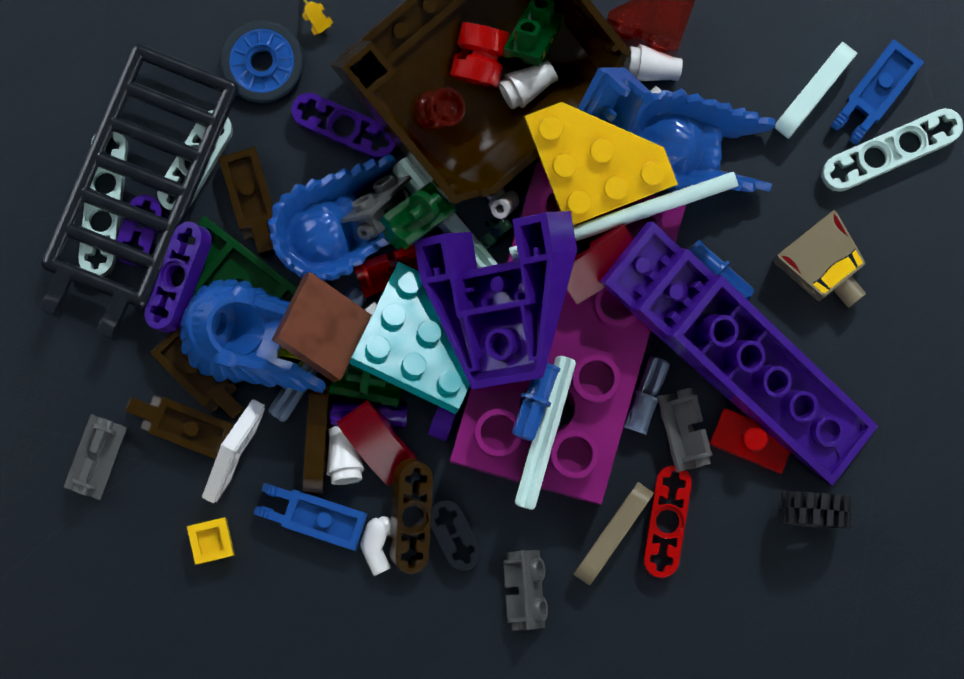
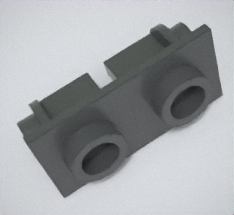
[341,175,412,240]
[658,388,713,472]
[64,415,128,500]
[503,550,548,630]

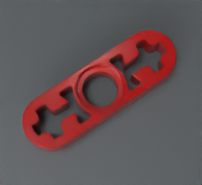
[643,465,692,578]

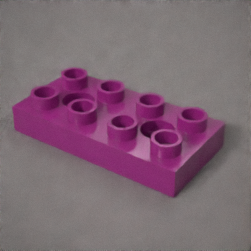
[450,162,686,506]

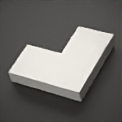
[202,399,265,504]

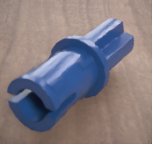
[689,240,754,300]
[512,362,560,441]

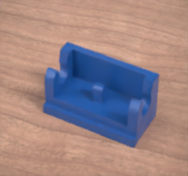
[577,67,652,132]

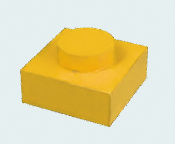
[187,517,235,565]

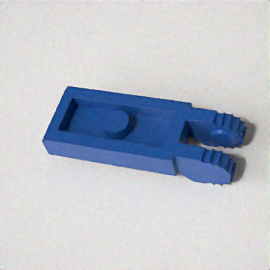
[830,39,924,145]
[253,483,368,551]

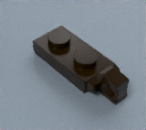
[218,147,275,257]
[150,328,245,422]
[125,396,234,459]

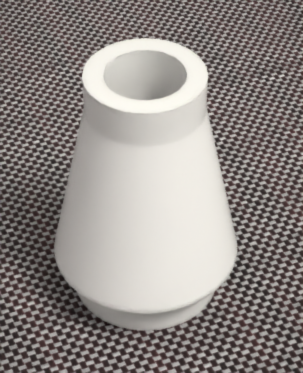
[624,44,683,81]
[498,60,558,109]
[326,426,365,485]

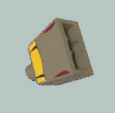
[773,210,866,308]

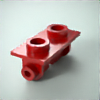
[354,244,419,298]

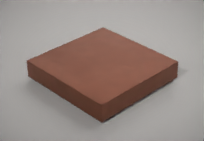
[272,272,372,382]

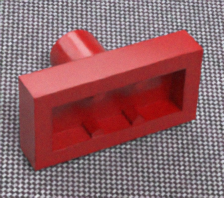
[709,408,790,474]

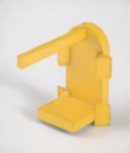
[302,0,333,35]

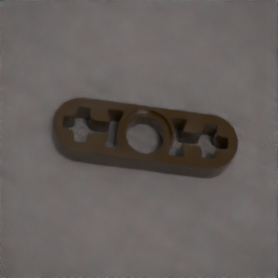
[303,381,331,494]
[389,459,433,574]

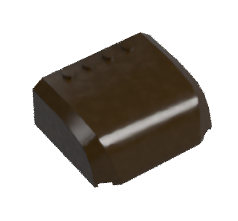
[330,0,631,204]

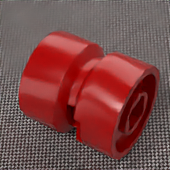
[449,22,511,88]

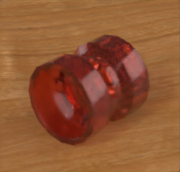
[414,87,466,130]

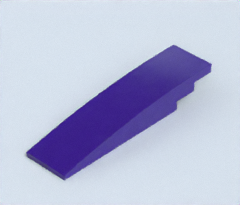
[599,222,878,486]

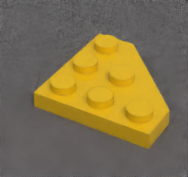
[524,102,678,225]

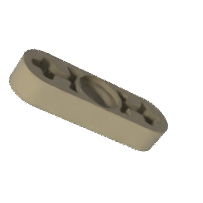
[573,482,654,586]

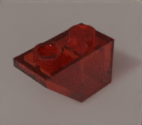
[607,0,695,52]

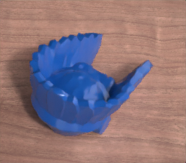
[631,88,776,192]
[268,154,396,282]
[180,279,326,393]

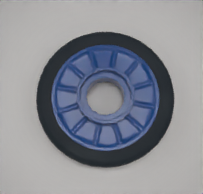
[220,20,304,103]

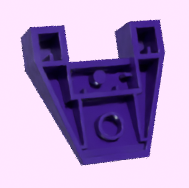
[414,211,577,390]

